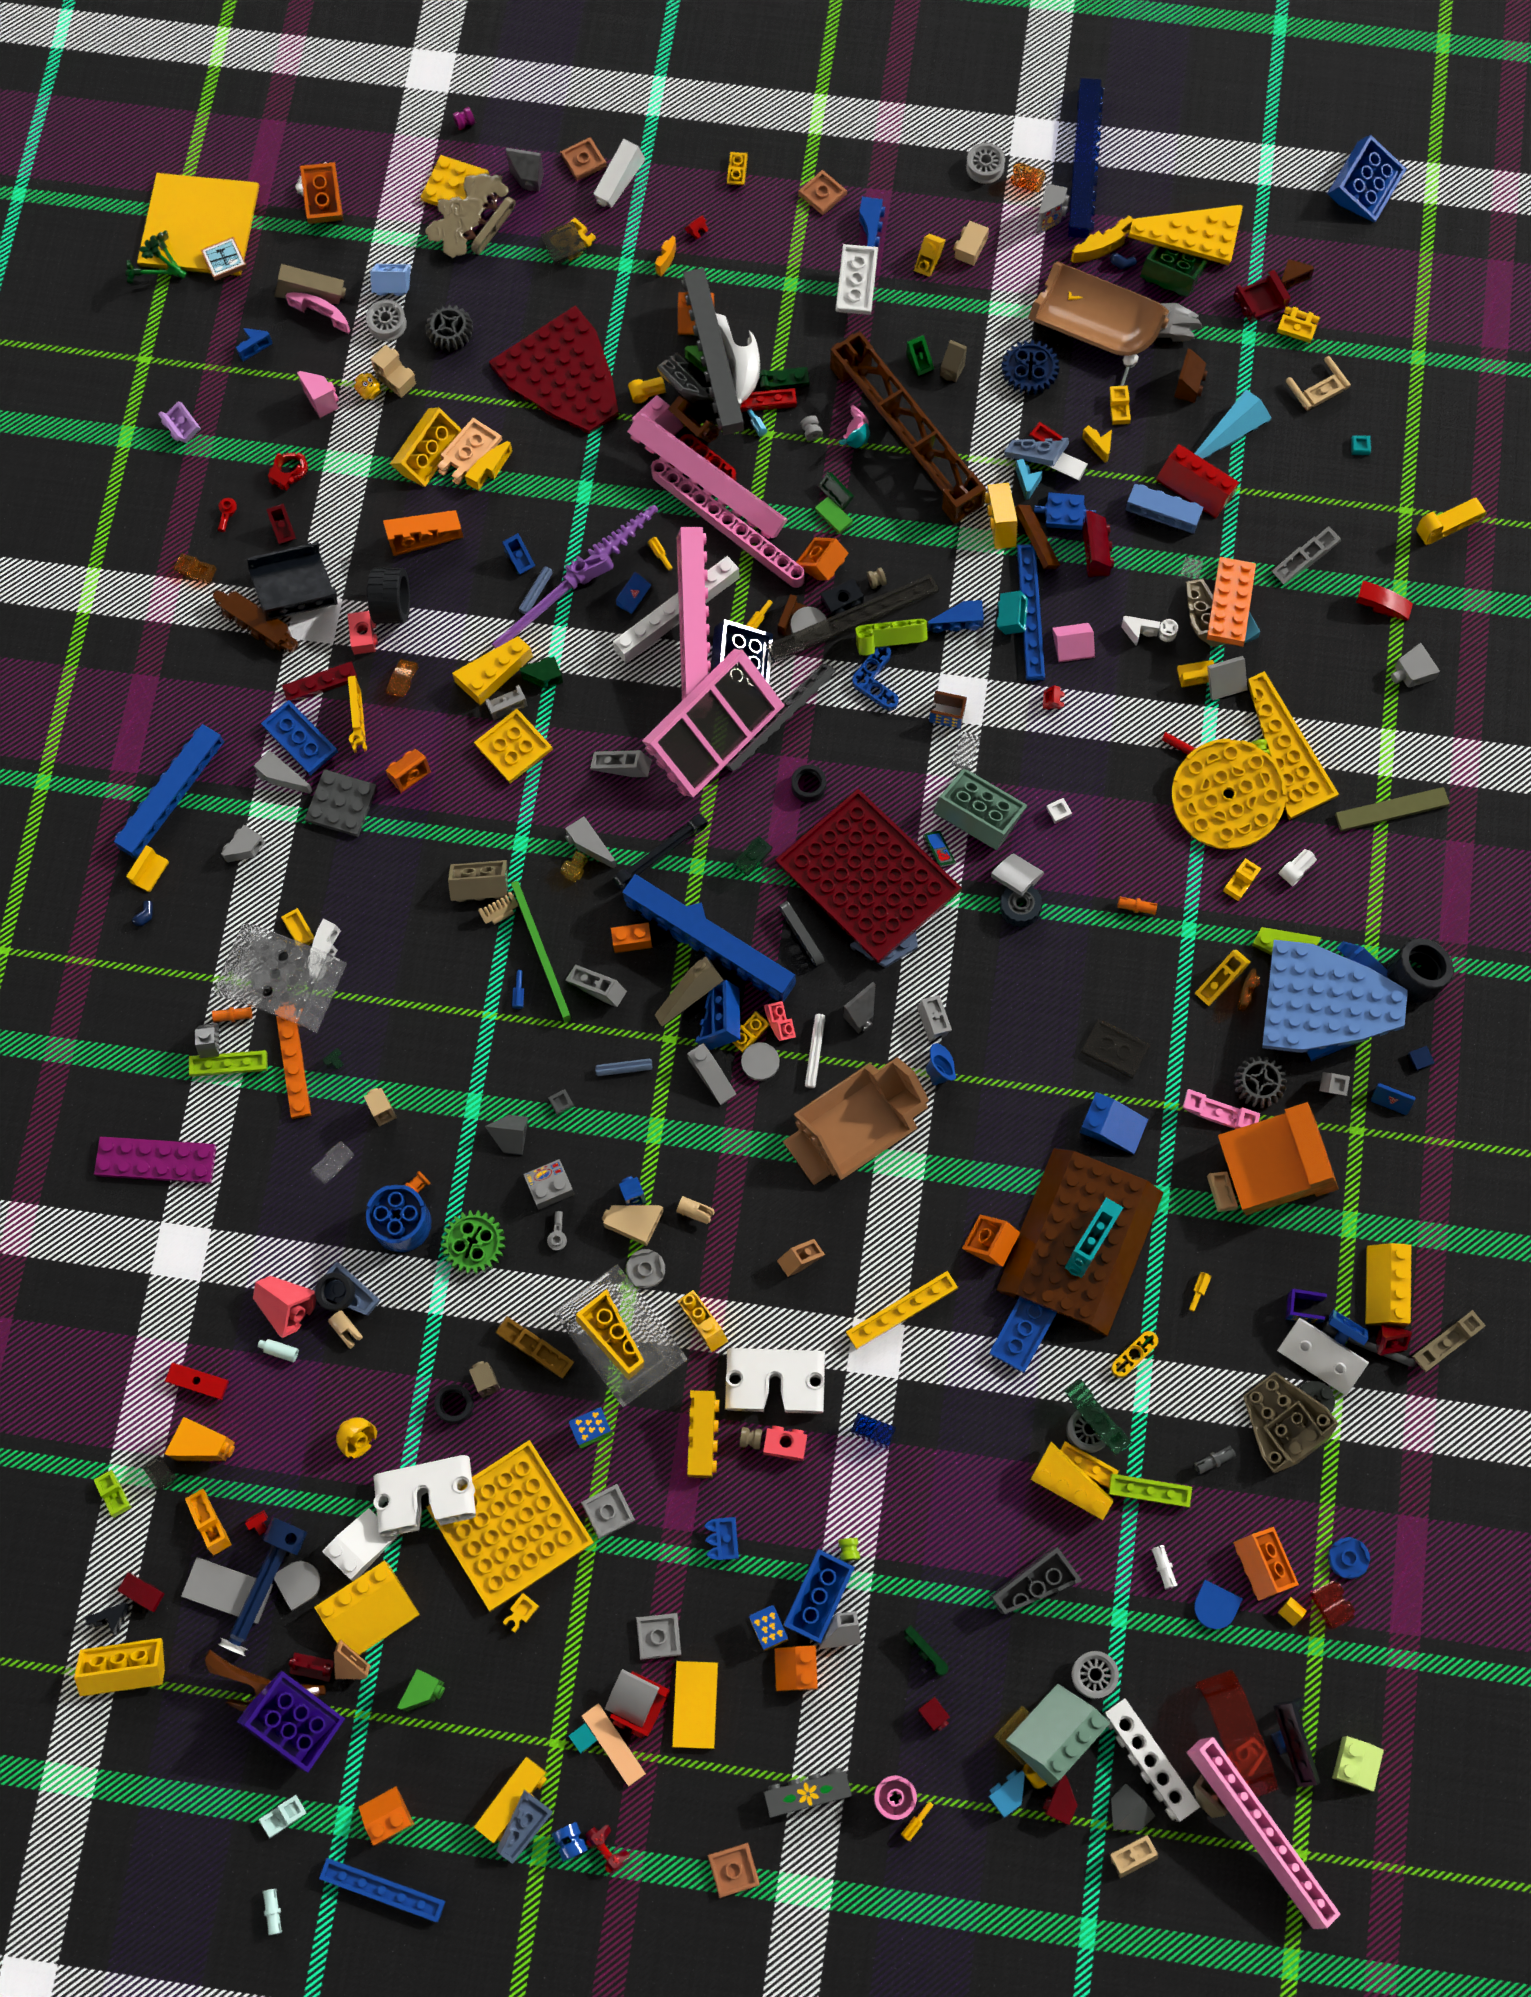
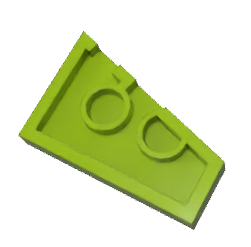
[1252,927,1321,955]

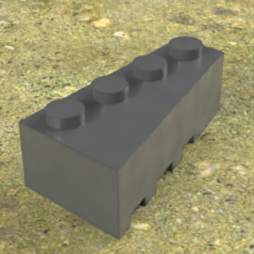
[989,1547,1082,1614]

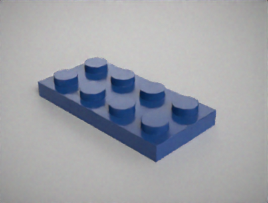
[261,700,338,775]
[989,1297,1057,1373]

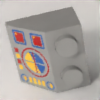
[1036,184,1069,234]
[524,1159,575,1210]

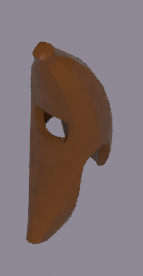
[205,1650,326,1712]

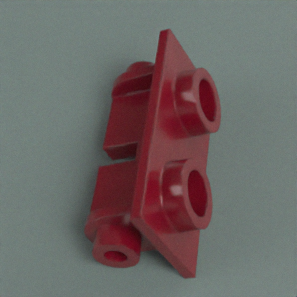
[289,1652,334,1682]

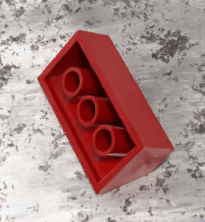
[1156,444,1239,519]

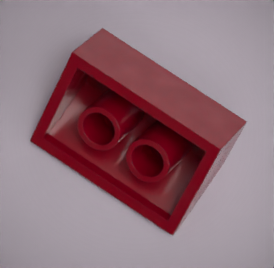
[1082,510,1114,577]

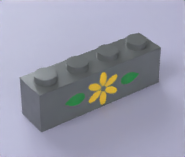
[764,1768,852,1818]

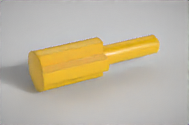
[648,537,673,571]
[745,600,772,629]
[1189,1272,1211,1312]
[900,1802,933,1842]

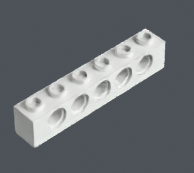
[1103,1699,1200,1822]

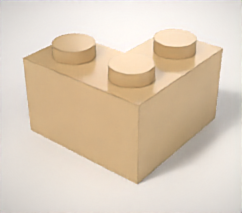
[371,345,416,398]

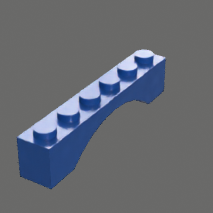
[859,196,886,248]

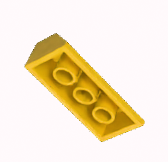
[390,407,462,487]
[1365,1243,1411,1328]
[74,1638,165,1696]

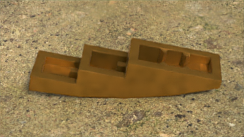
[495,1316,574,1379]

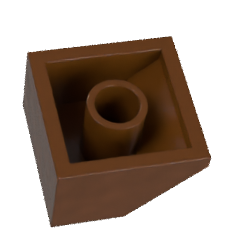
[1174,348,1208,403]

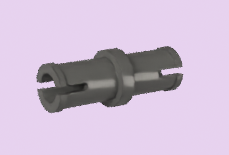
[1194,1445,1236,1475]

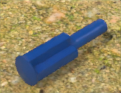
[512,970,524,1009]

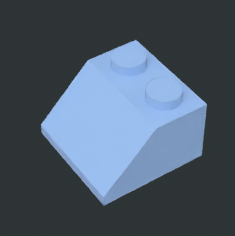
[370,264,411,296]

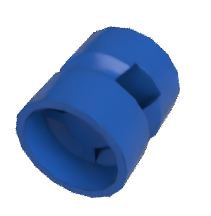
[552,1822,588,1862]

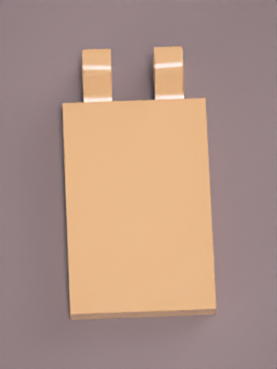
[437,418,502,485]

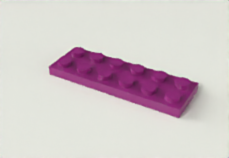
[94,1137,217,1184]

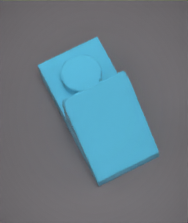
[1015,459,1042,500]

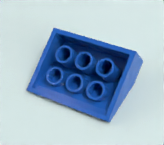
[1327,135,1407,222]

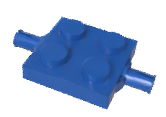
[1034,492,1096,530]

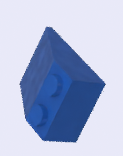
[1079,1092,1148,1155]

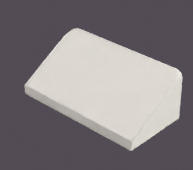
[1047,453,1087,480]

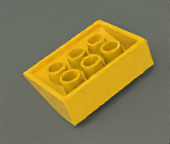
[314,1561,420,1655]

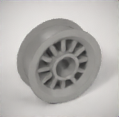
[966,143,1005,184]
[366,300,407,341]
[1072,1651,1119,1699]

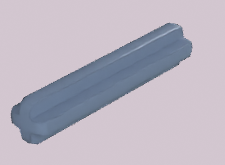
[519,567,552,614]
[595,1059,653,1076]

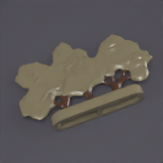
[425,173,516,258]

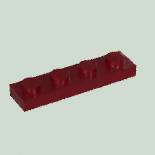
[282,661,358,703]

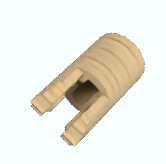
[676,1196,715,1224]
[328,1310,363,1349]

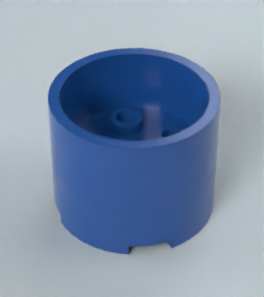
[366,1185,431,1252]

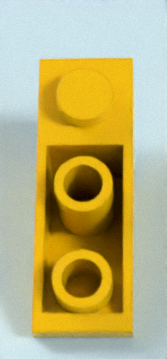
[677,1290,728,1352]

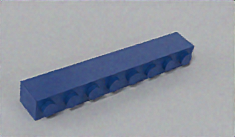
[114,724,224,859]

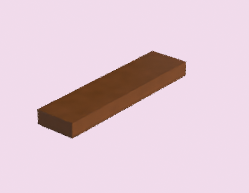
[1015,505,1060,569]

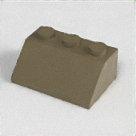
[448,860,508,902]

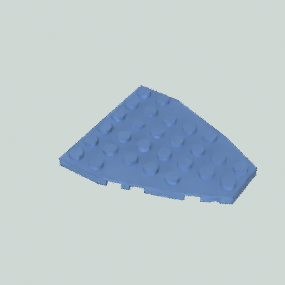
[1262,940,1408,1053]

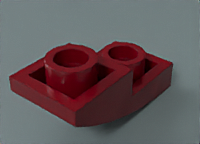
[117,1572,165,1612]

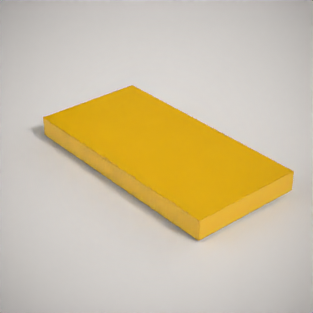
[672,1661,718,1749]

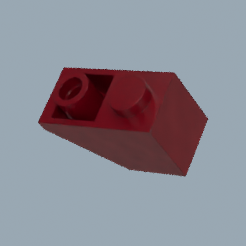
[1043,1775,1078,1825]

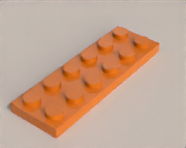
[1206,557,1256,646]

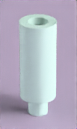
[258,1339,299,1362]

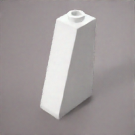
[593,139,645,208]

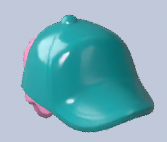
[839,405,870,448]

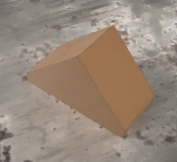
[334,1640,370,1679]

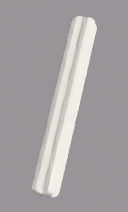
[805,1014,825,1088]

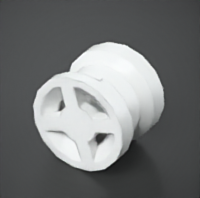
[1158,619,1178,642]

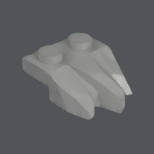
[1157,303,1202,342]

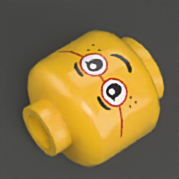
[354,373,381,400]

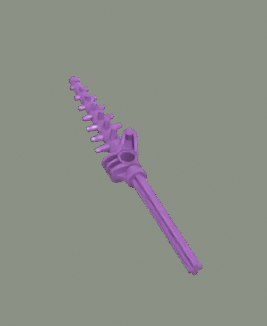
[492,505,658,649]

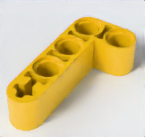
[1416,498,1487,545]

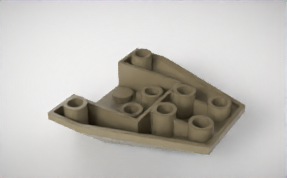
[1243,1372,1339,1473]

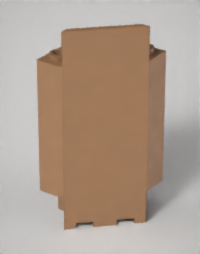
[782,1057,929,1185]

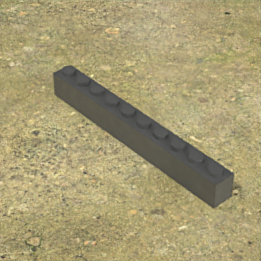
[681,268,744,435]

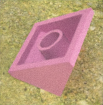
[1052,623,1095,663]

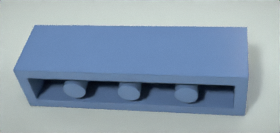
[1126,484,1203,534]

